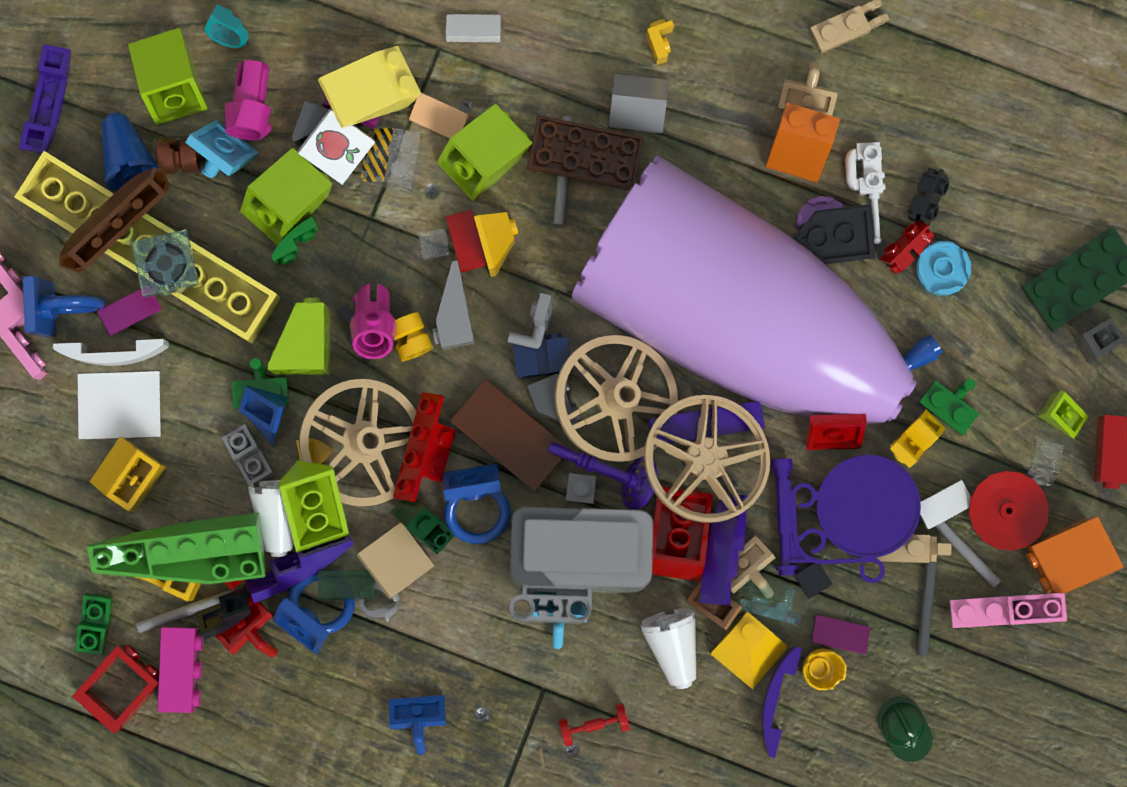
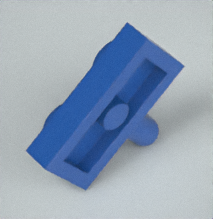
[389,695,446,755]

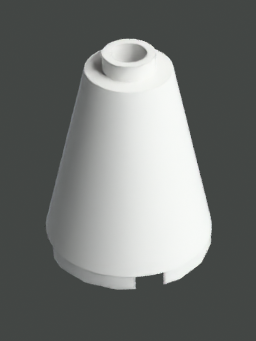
[248,480,293,557]
[640,608,696,689]

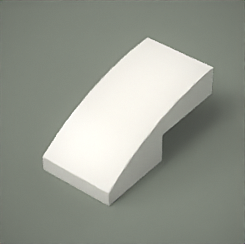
[920,480,971,530]

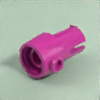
[225,60,271,140]
[349,284,397,359]

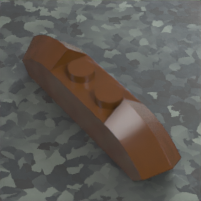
[59,168,170,272]

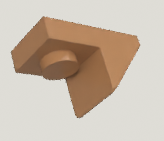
[686,579,742,630]

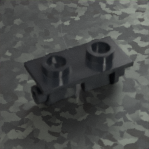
[908,168,949,226]

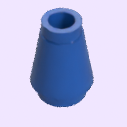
[903,334,943,371]

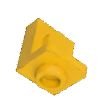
[645,19,674,65]

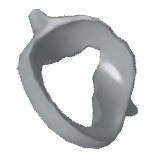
[359,582,399,622]

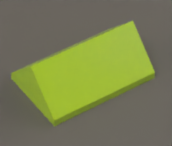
[278,460,349,553]

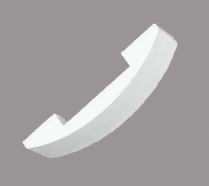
[53,339,169,366]

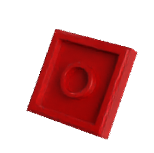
[805,414,867,450]

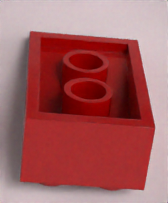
[652,486,713,582]

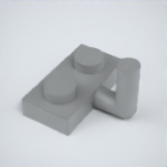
[508,293,553,349]

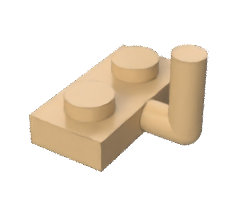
[778,61,838,116]
[731,535,775,598]

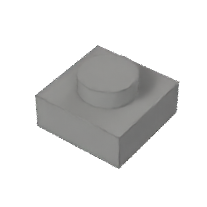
[566,473,596,504]

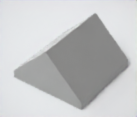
[609,74,669,134]

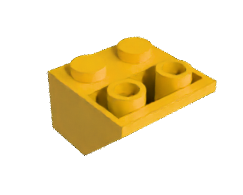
[89,436,166,513]

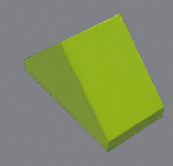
[1038,390,1089,439]

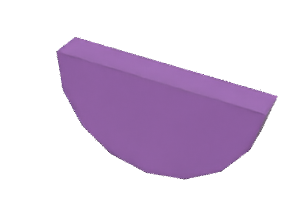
[796,196,844,228]

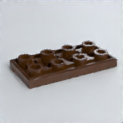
[527,115,644,191]
[450,379,568,492]

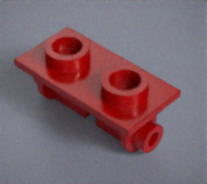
[879,222,934,275]

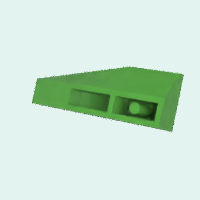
[87,513,265,584]

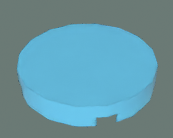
[916,241,971,296]

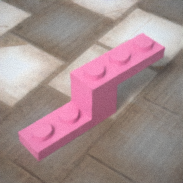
[0,252,48,380]

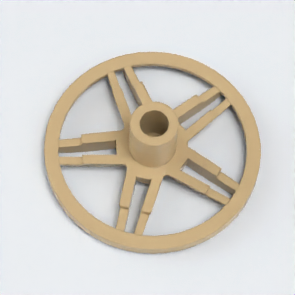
[554,335,678,462]
[299,379,416,506]
[644,395,770,523]

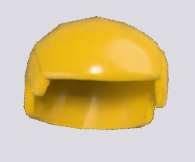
[801,648,847,690]

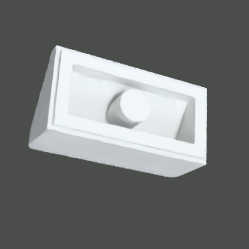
[446,14,501,42]

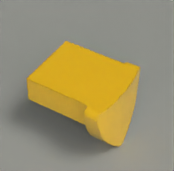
[296,438,333,464]

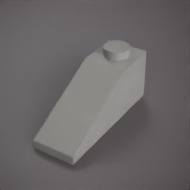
[432,260,475,350]

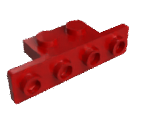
[393,392,456,502]

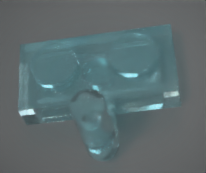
[740,587,802,625]

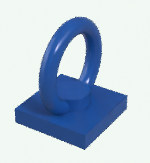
[23,276,105,338]
[443,463,511,544]
[273,570,355,655]

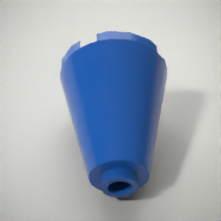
[101,113,158,192]

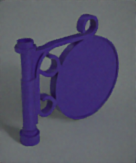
[770,455,921,583]

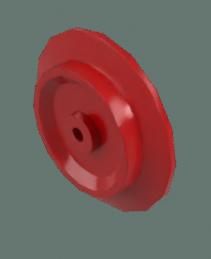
[969,471,1049,551]

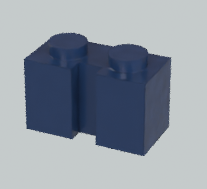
[513,333,572,379]

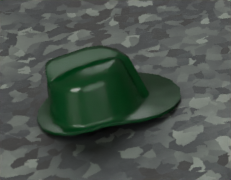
[878,697,933,762]

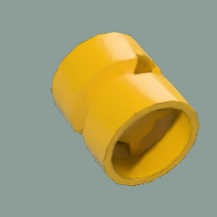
[394,312,433,362]

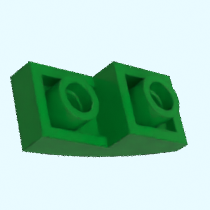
[271,217,320,266]
[75,593,113,655]

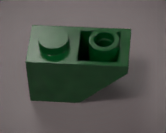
[391,498,455,555]

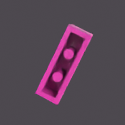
[158,627,204,713]

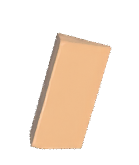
[409,93,470,139]

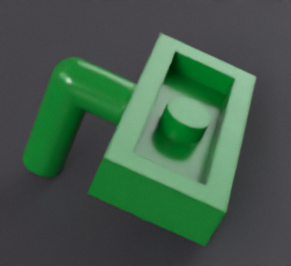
[232,358,289,409]
[918,379,979,436]

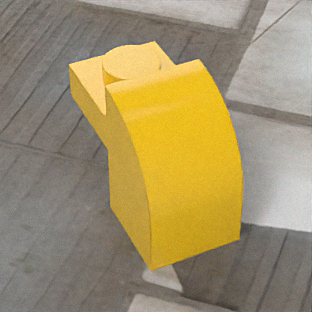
[890,409,946,468]

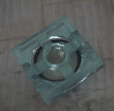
[131,230,199,298]

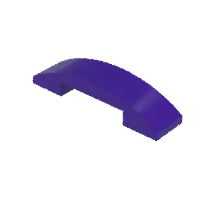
[19,44,71,154]
[761,646,802,758]

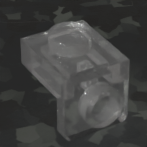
[1026,438,1063,486]

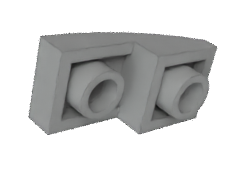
[222,424,275,487]

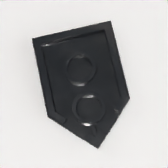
[793,204,875,264]

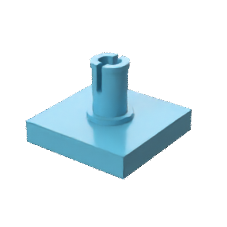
[185,120,259,178]

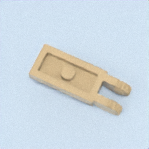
[810,0,890,54]

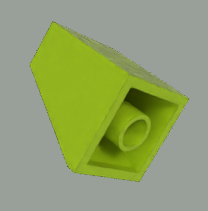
[128,28,208,126]
[437,103,532,202]
[240,148,333,246]
[268,298,330,375]

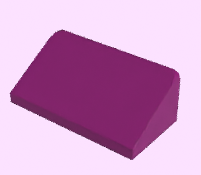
[810,615,870,655]

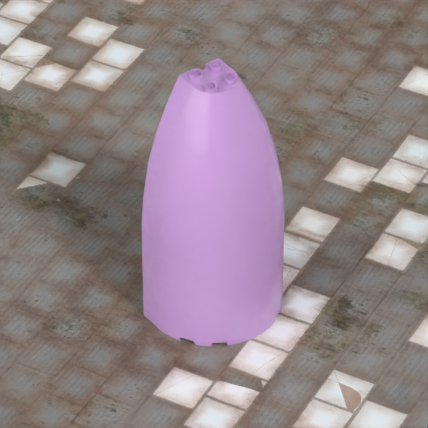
[572,155,917,424]

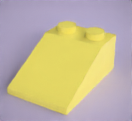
[318,46,422,128]

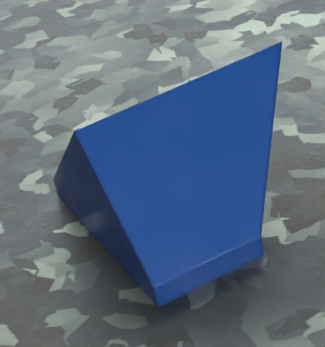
[239,386,287,447]

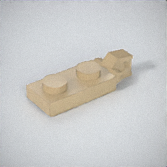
[876,534,952,563]

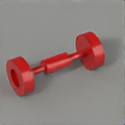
[559,703,630,747]

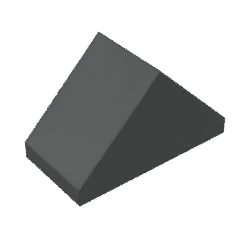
[291,101,329,147]
[1074,318,1125,362]

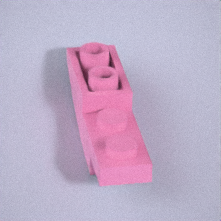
[949,593,1067,628]

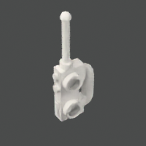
[845,142,885,244]

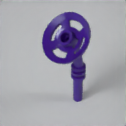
[548,442,658,510]

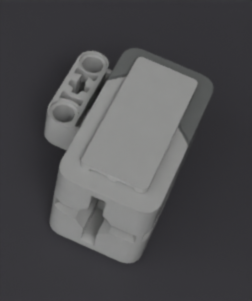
[509,507,653,624]

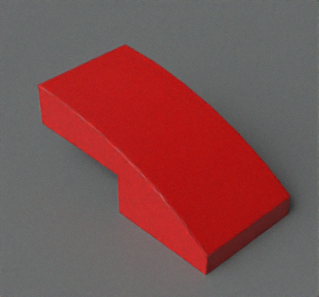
[446,210,487,273]

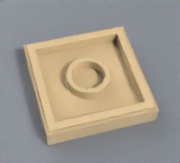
[356,522,434,600]

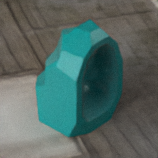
[204,4,249,48]

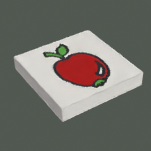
[298,108,375,185]

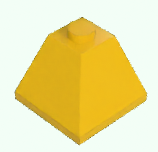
[474,212,518,277]
[710,611,788,689]

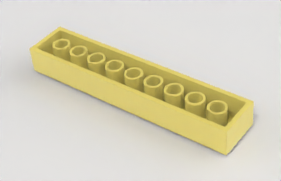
[14,151,281,344]

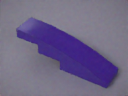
[648,402,765,447]
[700,494,747,605]
[245,534,354,603]

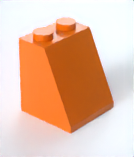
[765,103,840,183]
[1026,517,1124,594]

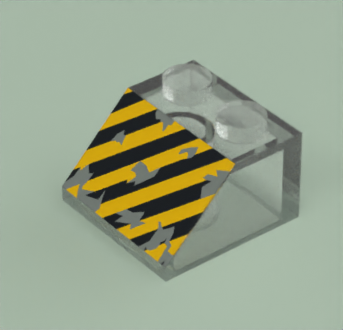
[360,128,423,192]

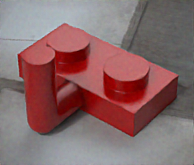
[215,596,278,658]

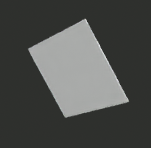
[77,371,161,439]

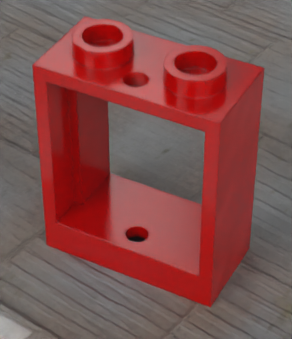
[72,645,159,734]

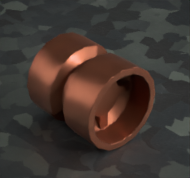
[157,137,202,174]

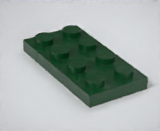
[1021,226,1127,332]

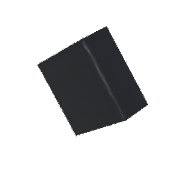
[793,563,832,599]

